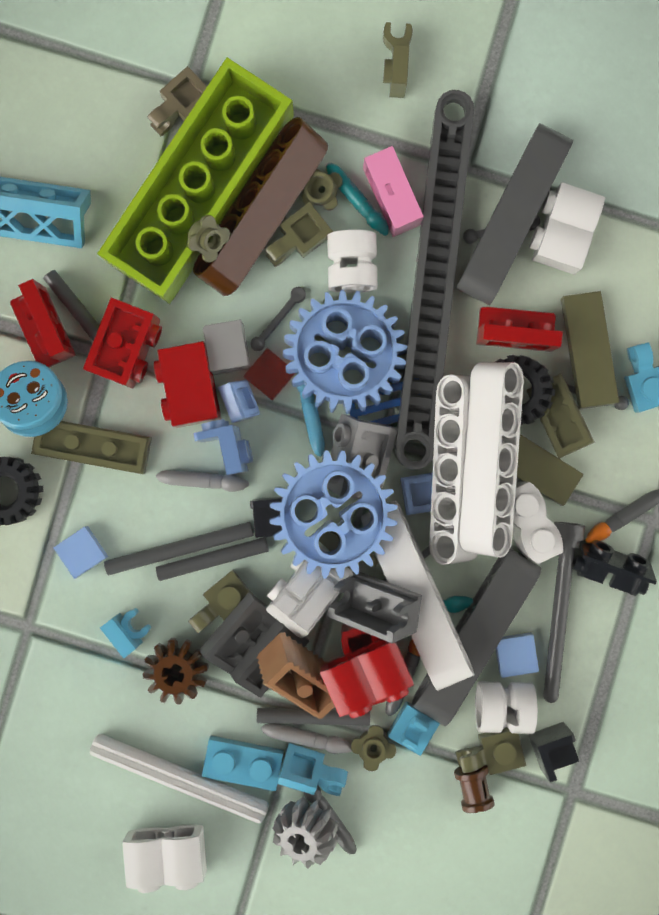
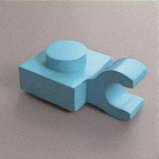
[624,342,659,413]
[277,743,348,796]

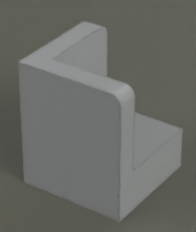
[203,319,251,375]

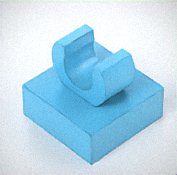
[100,608,151,659]
[387,701,440,756]

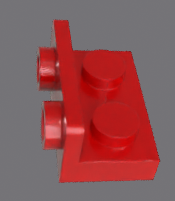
[10,279,76,368]
[83,297,162,389]
[476,307,563,352]

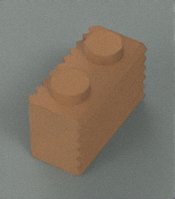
[257,632,335,719]

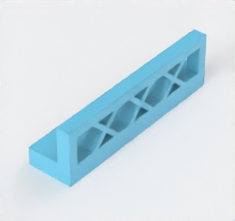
[0,177,91,248]

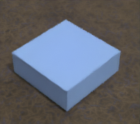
[218,380,260,423]
[400,472,433,515]
[53,526,108,579]
[496,632,539,678]

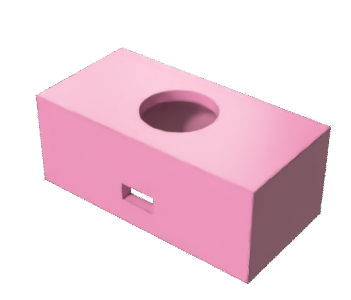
[363,146,424,237]

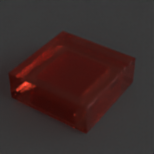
[243,348,296,401]

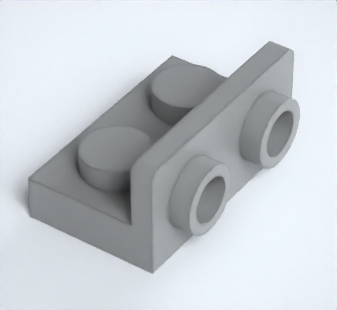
[327,414,398,499]

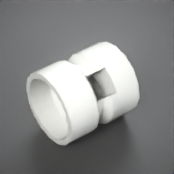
[327,230,377,293]
[475,681,538,734]

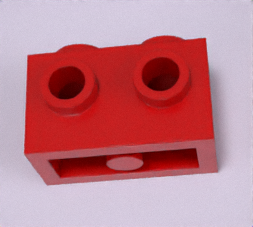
[154,341,222,428]

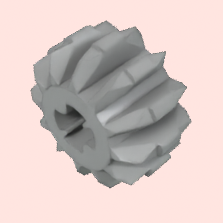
[272,797,338,869]

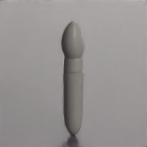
[156,470,249,492]
[261,723,352,754]

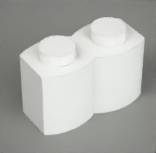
[529,182,605,275]
[513,481,563,564]
[123,825,207,893]

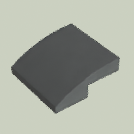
[199,592,310,698]

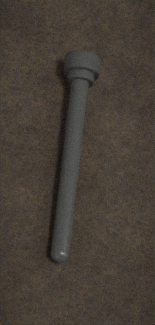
[543,522,585,703]

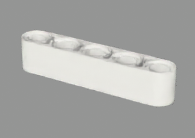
[459,362,524,558]
[429,374,478,565]
[361,500,474,691]

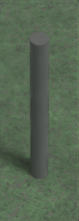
[104,522,254,576]

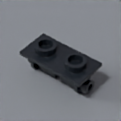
[573,539,657,596]

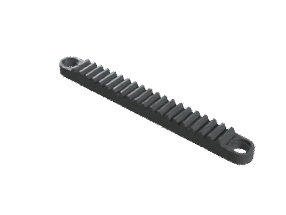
[395,90,474,470]

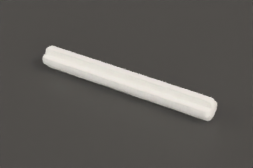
[90,734,269,824]

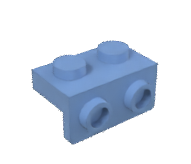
[193,419,253,475]

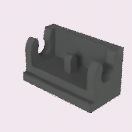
[327,572,422,644]

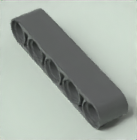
[456,123,573,306]
[411,548,541,726]

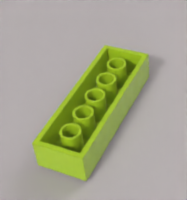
[97,57,294,304]

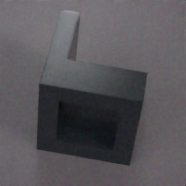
[250,497,282,538]
[528,722,579,783]

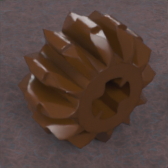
[142,638,209,705]

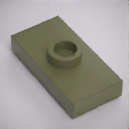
[526,373,595,459]

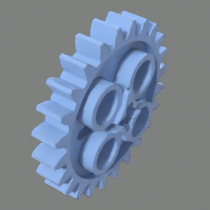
[283,290,407,414]
[269,450,398,579]

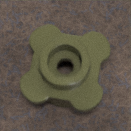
[302,169,343,211]
[187,215,230,263]
[351,725,396,771]

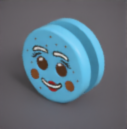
[0,361,68,437]

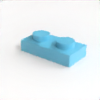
[201,735,284,791]

